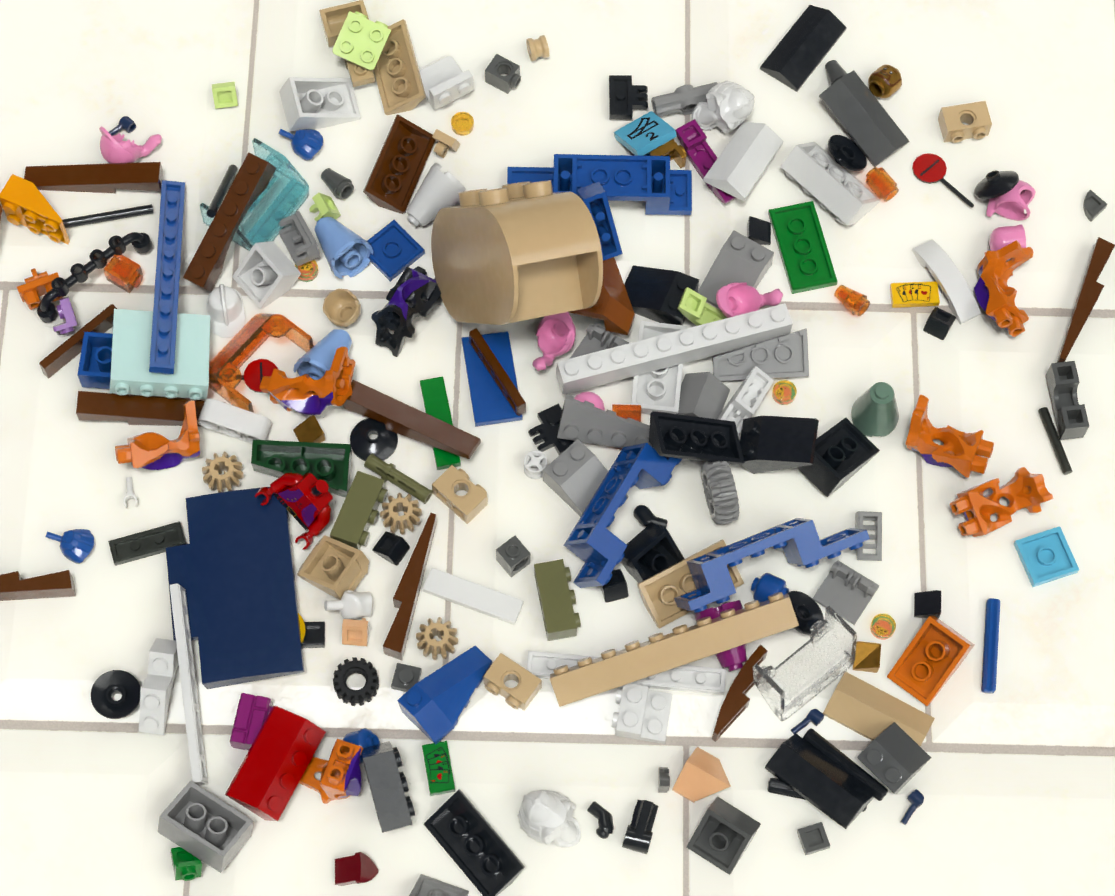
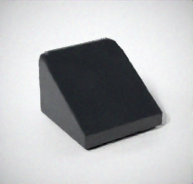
[747,216,771,245]
[923,307,956,340]
[372,531,410,565]
[600,569,629,603]
[914,590,941,619]

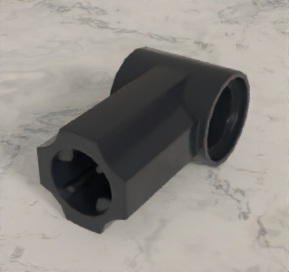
[622,800,658,854]

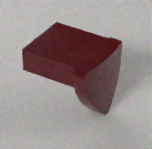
[335,852,378,886]

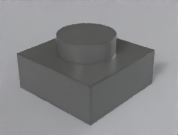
[391,663,422,692]
[797,822,830,856]

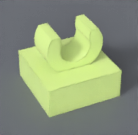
[212,82,238,109]
[309,193,341,222]

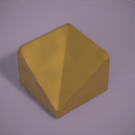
[853,641,881,673]

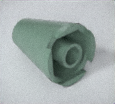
[851,382,899,437]

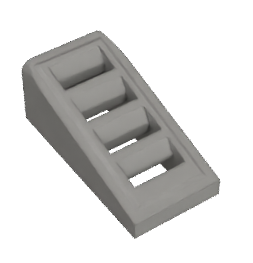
[855,511,882,561]

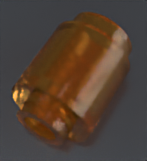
[865,167,899,202]

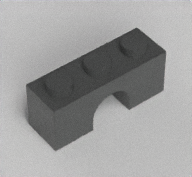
[1046,361,1089,440]

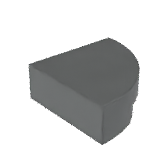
[1083,189,1108,222]
[658,767,670,793]

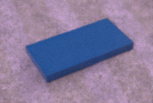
[461,331,523,427]

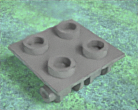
[569,323,629,359]
[812,560,880,625]

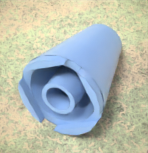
[314,217,373,279]
[293,329,352,380]

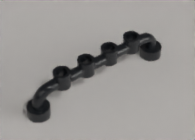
[37,232,152,323]

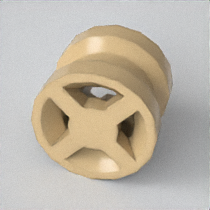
[526,35,549,61]

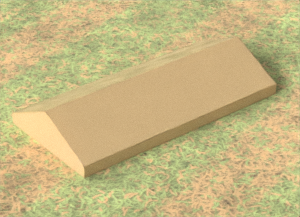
[374,19,426,115]
[637,539,744,628]
[823,671,935,746]

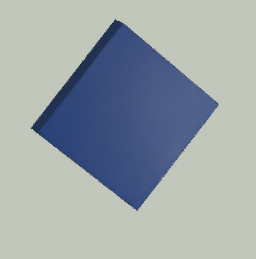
[367,220,425,282]

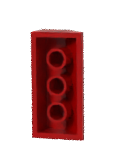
[225,706,326,821]

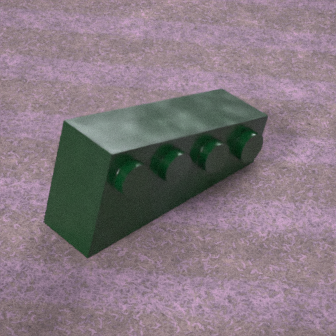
[251,440,352,497]

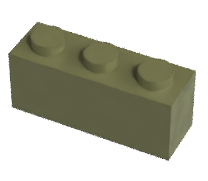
[330,471,388,550]
[534,559,581,641]

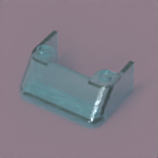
[200,138,310,251]

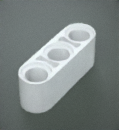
[197,399,272,444]

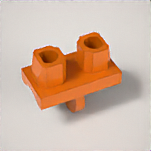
[17,268,62,310]

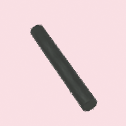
[1038,407,1073,475]

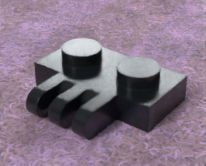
[609,75,648,119]
[528,403,575,455]

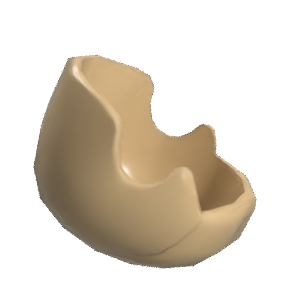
[323,289,361,327]

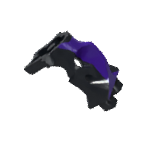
[371,266,442,357]

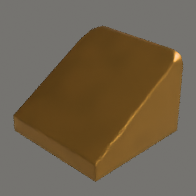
[293,415,325,443]

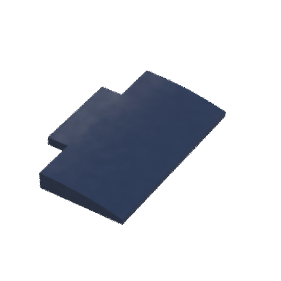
[166,487,305,689]

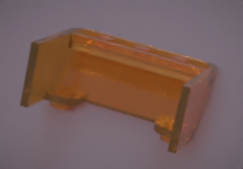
[209,313,314,413]

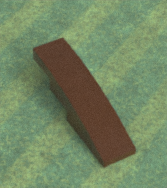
[712,644,768,742]

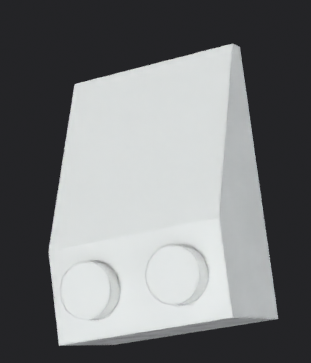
[279,77,361,131]

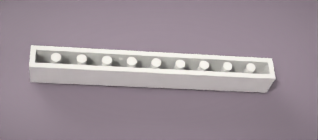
[556,303,793,394]

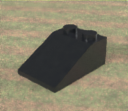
[624,265,700,325]
[740,416,819,474]
[797,418,880,497]

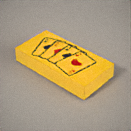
[890,281,940,308]

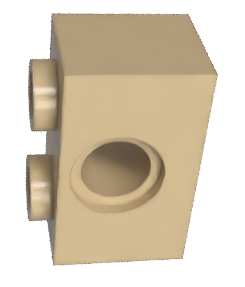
[938,101,992,143]
[432,465,488,524]
[483,653,542,711]

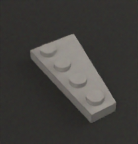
[712,328,809,381]
[557,393,653,448]

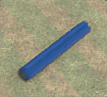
[981,598,1001,694]

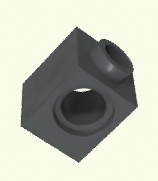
[485,54,521,94]
[496,535,531,577]

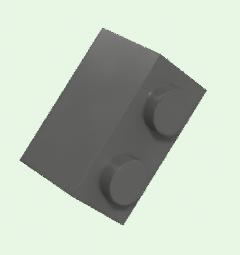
[857,722,932,794]
[687,797,761,875]

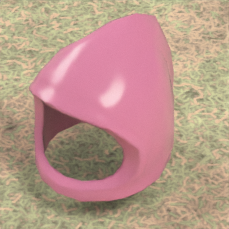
[986,180,1036,221]

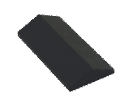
[760,5,847,92]
[649,411,745,465]
[765,733,877,829]
[424,789,525,896]

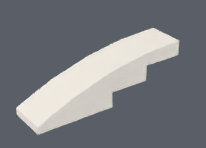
[717,366,774,435]

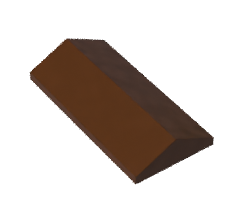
[363,115,435,214]

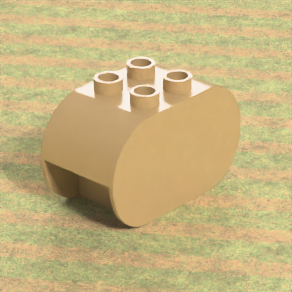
[431,180,603,325]

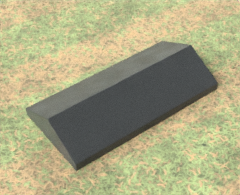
[819,70,910,168]

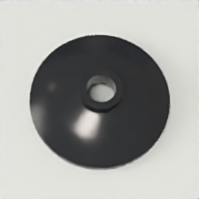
[828,135,867,171]
[974,171,1019,199]
[350,418,398,461]
[787,591,824,635]
[91,670,141,719]

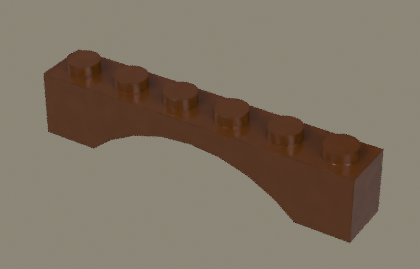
[183,152,276,292]

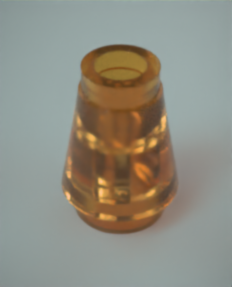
[834,285,870,316]

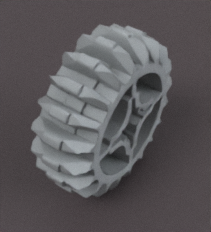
[701,461,740,525]

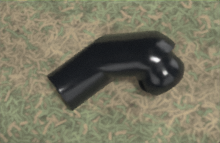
[633,505,668,529]
[587,801,614,839]

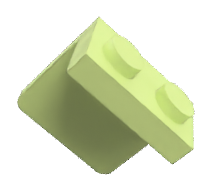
[333,11,391,71]

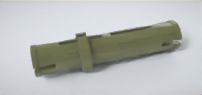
[364,453,433,504]

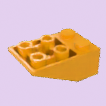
[0,174,70,244]

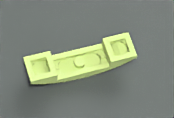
[677,287,727,326]

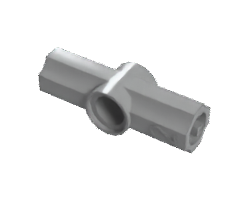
[651,82,718,117]

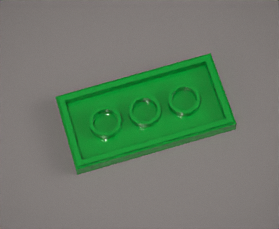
[768,201,838,294]

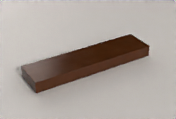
[39,304,117,379]
[469,328,526,416]

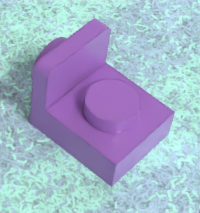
[53,296,78,334]

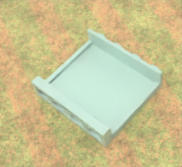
[109,309,210,400]

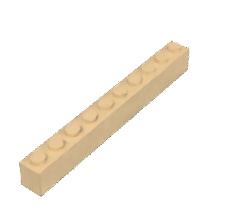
[550,592,799,707]

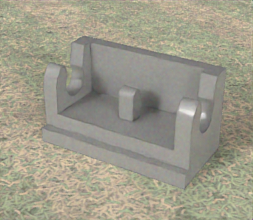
[278,211,320,267]

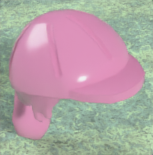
[99,126,162,164]
[716,282,783,318]
[532,312,576,371]

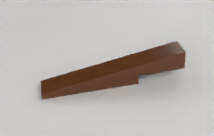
[24,162,163,194]
[1057,237,1115,363]
[343,380,481,459]
[76,391,226,426]
[383,513,437,661]
[0,570,76,601]

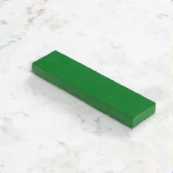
[420,376,461,470]

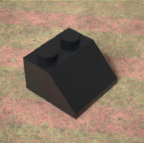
[621,523,684,583]

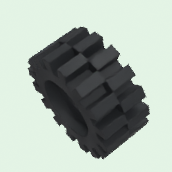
[333,657,379,706]

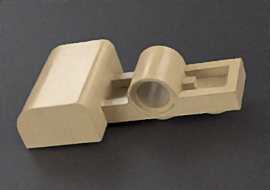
[319,0,375,87]

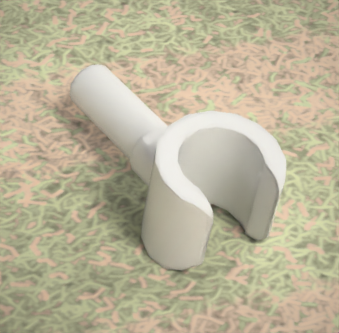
[123,477,139,509]

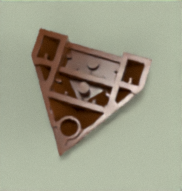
[544,257,635,336]

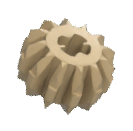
[202,451,244,493]
[380,492,422,535]
[416,617,458,660]

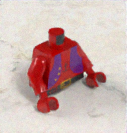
[255,473,333,550]

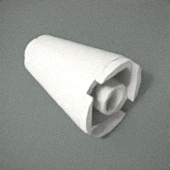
[406,163,466,227]

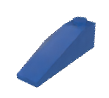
[397,646,492,745]

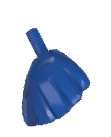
[278,129,323,160]
[45,529,94,564]

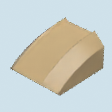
[297,535,369,600]

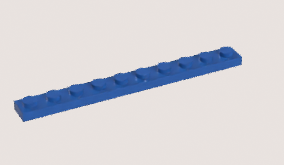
[149,180,185,374]

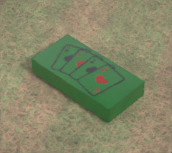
[422,741,455,796]

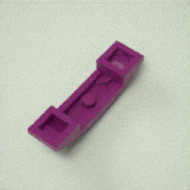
[675,119,736,204]

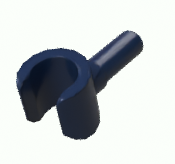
[109,116,136,136]
[791,709,824,734]
[901,789,924,825]

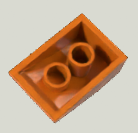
[887,616,975,706]

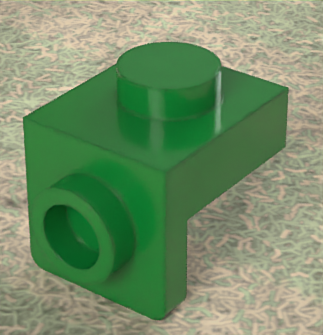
[170,847,202,881]

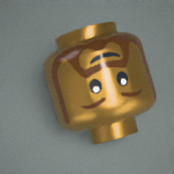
[868,65,902,98]

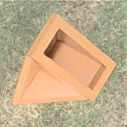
[672,747,731,803]

